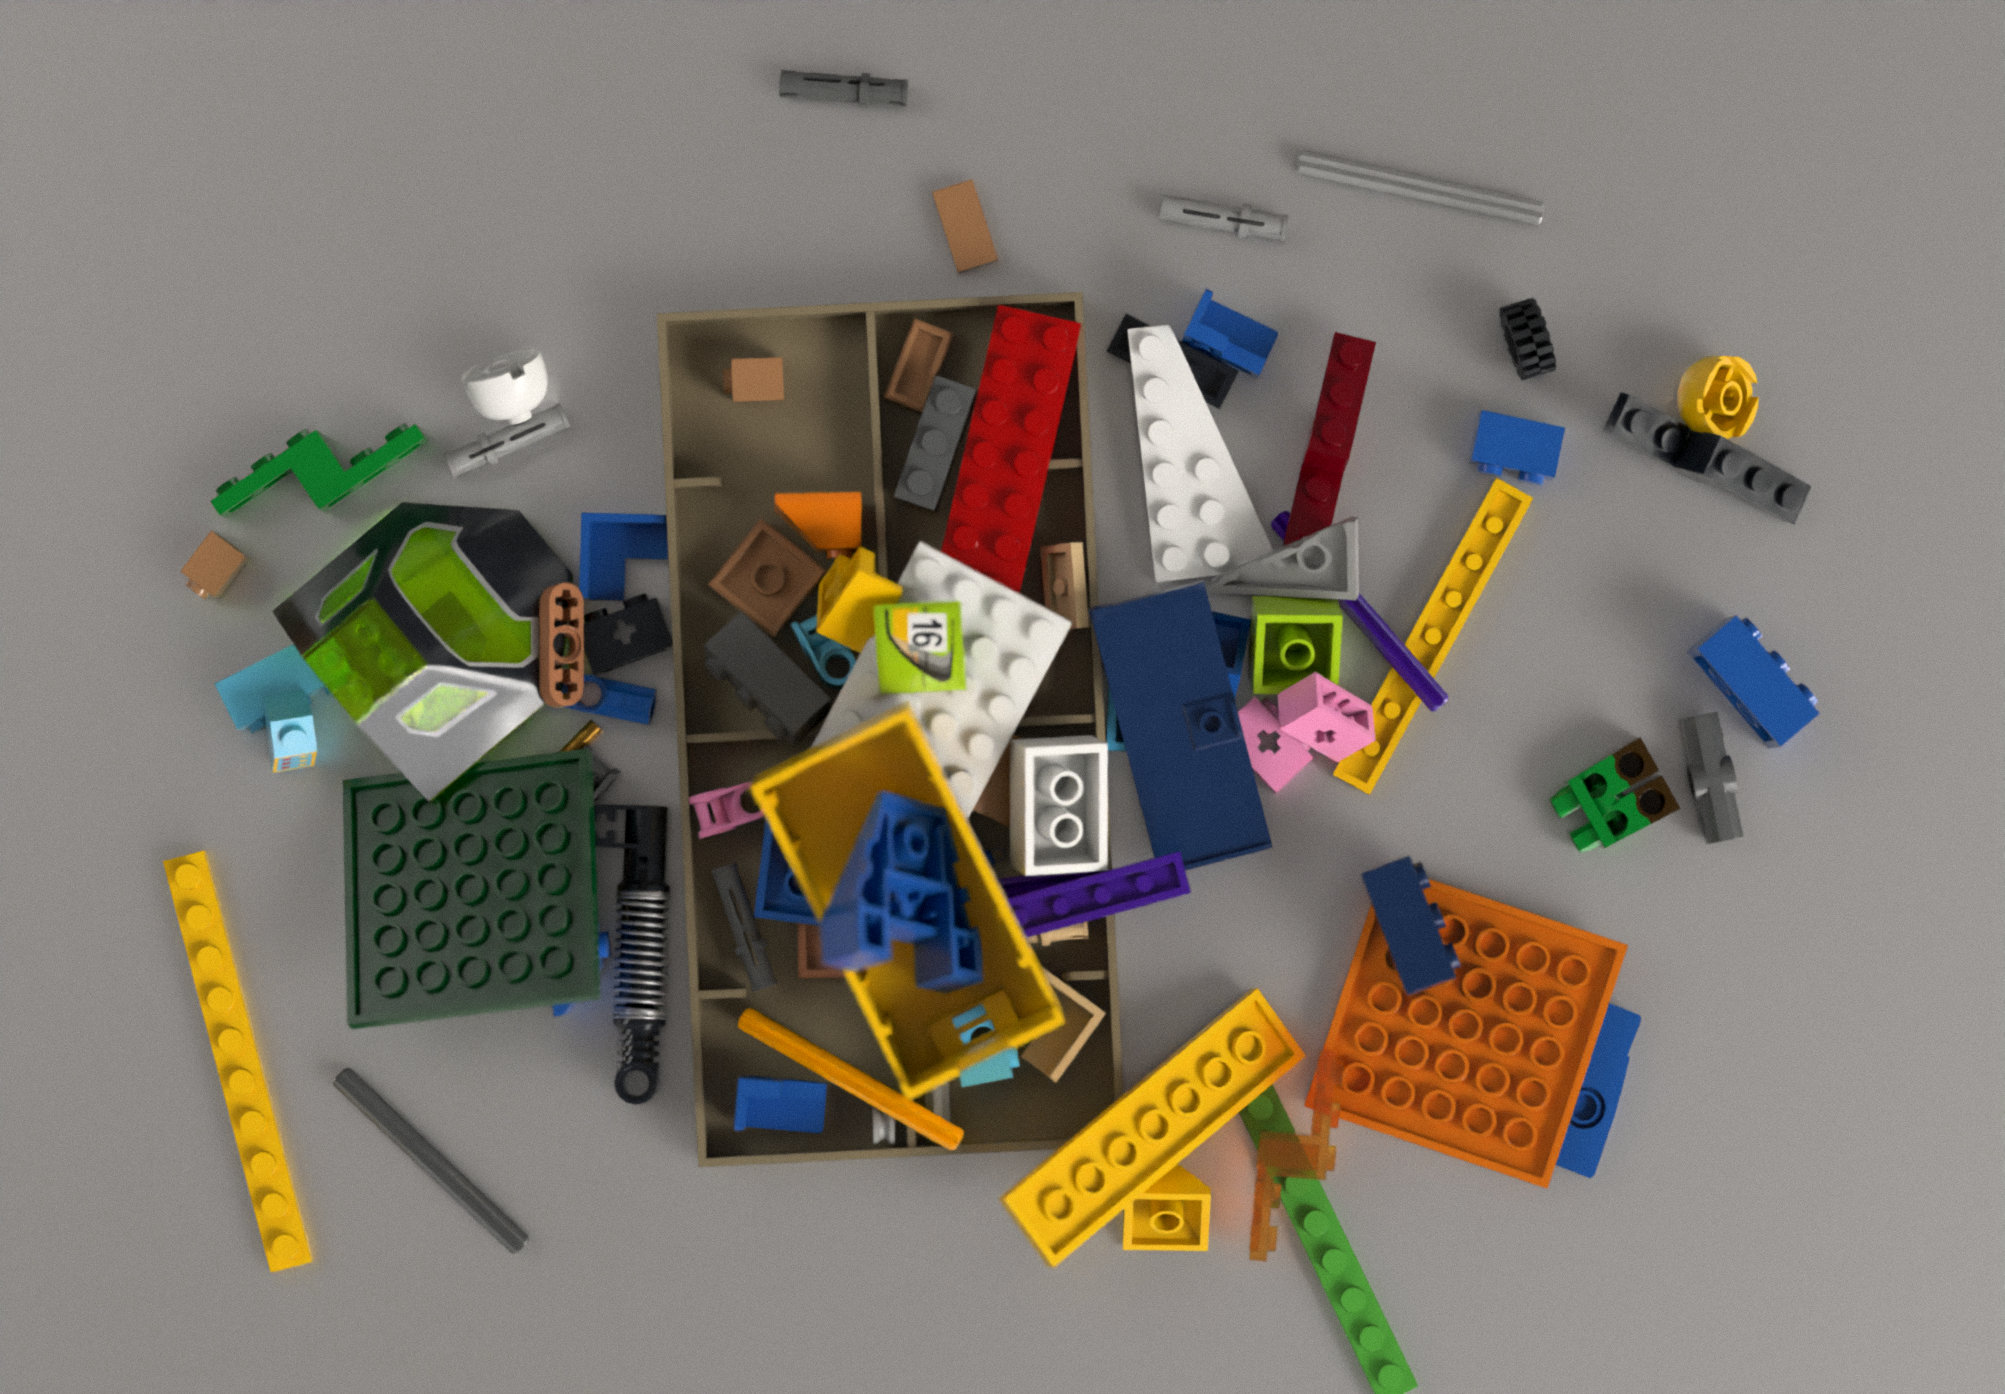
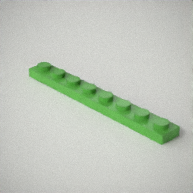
[1239,1084,1418,1394]

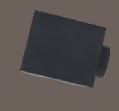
[584,593,673,676]

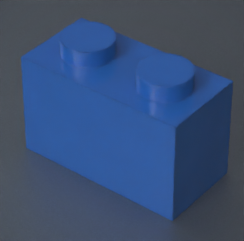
[1468,410,1565,486]

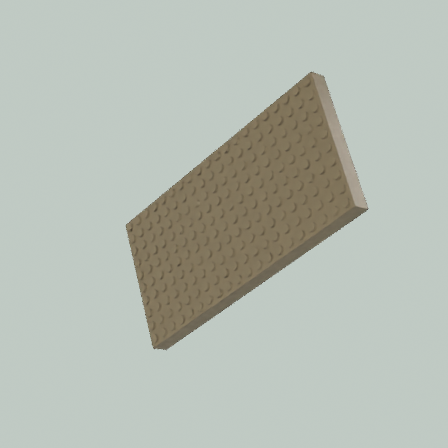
[657,292,1124,1167]

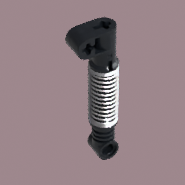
[594,804,671,1105]

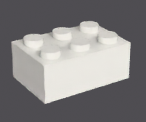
[1010,735,1107,876]

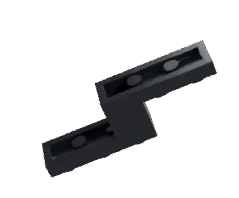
[1603,392,1812,524]

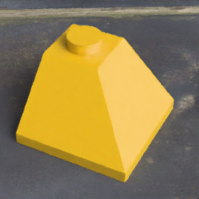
[1123,1164,1211,1251]

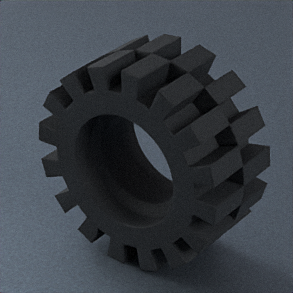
[1499,298,1556,380]

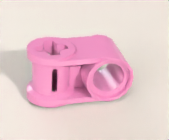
[689,782,766,839]

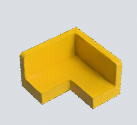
[816,547,903,653]

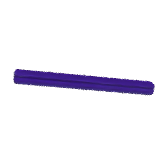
[1271,510,1448,712]

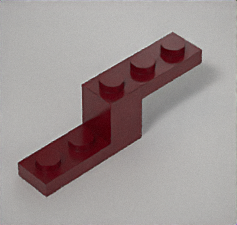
[1282,332,1376,547]

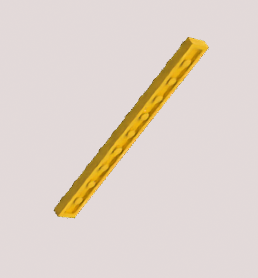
[163,850,314,1273]

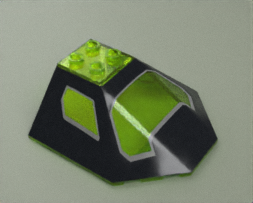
[272,502,573,802]

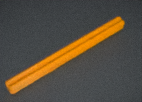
[737,1008,964,1150]

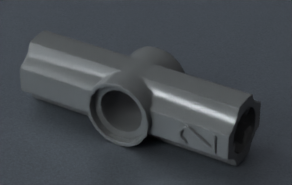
[1680,712,1744,844]

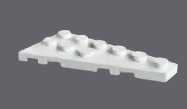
[1127,324,1274,582]

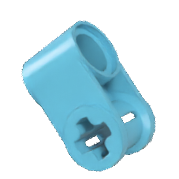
[790,615,856,690]

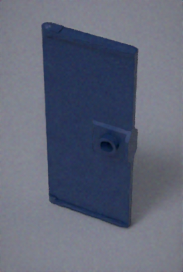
[1088,580,1273,870]

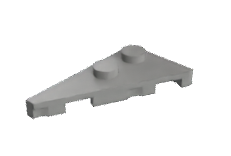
[1209,516,1359,600]

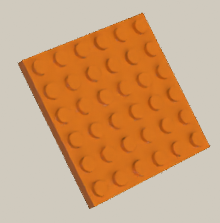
[1304,864,1628,1189]

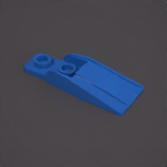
[1556,1003,1641,1178]

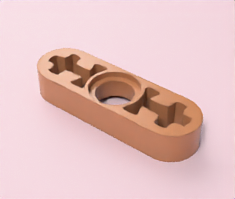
[539,583,584,708]

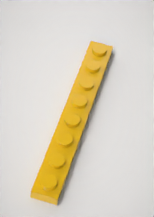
[1332,478,1533,795]

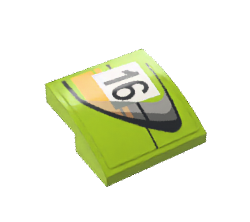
[874,601,967,695]

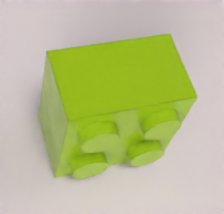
[1248,596,1343,694]

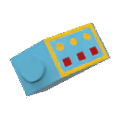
[262,689,317,773]

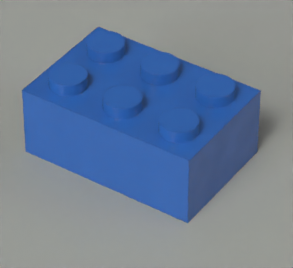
[1687,615,1820,749]

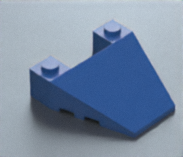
[821,791,983,994]

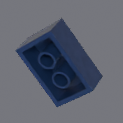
[1361,856,1461,996]

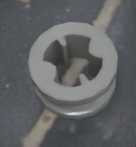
[873,1106,895,1144]

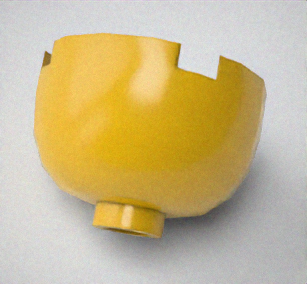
[1677,356,1759,440]

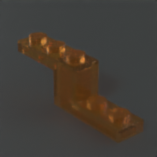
[1248,1049,1344,1261]

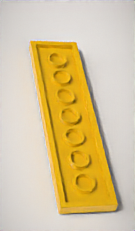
[999,988,1306,1268]

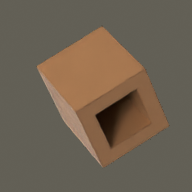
[723,357,784,403]
[180,531,251,599]

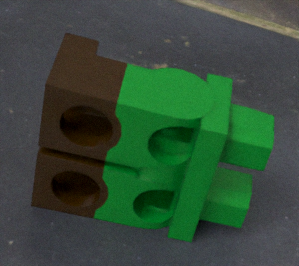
[1549,737,1681,853]

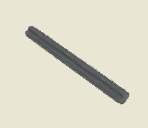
[333,1068,529,1254]

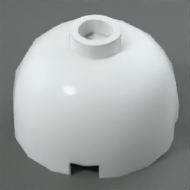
[460,348,549,425]

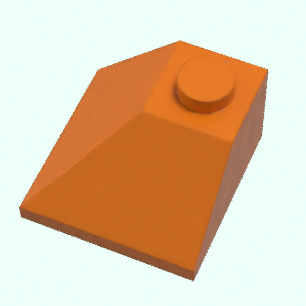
[774,492,861,560]

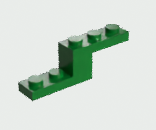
[210,423,429,518]

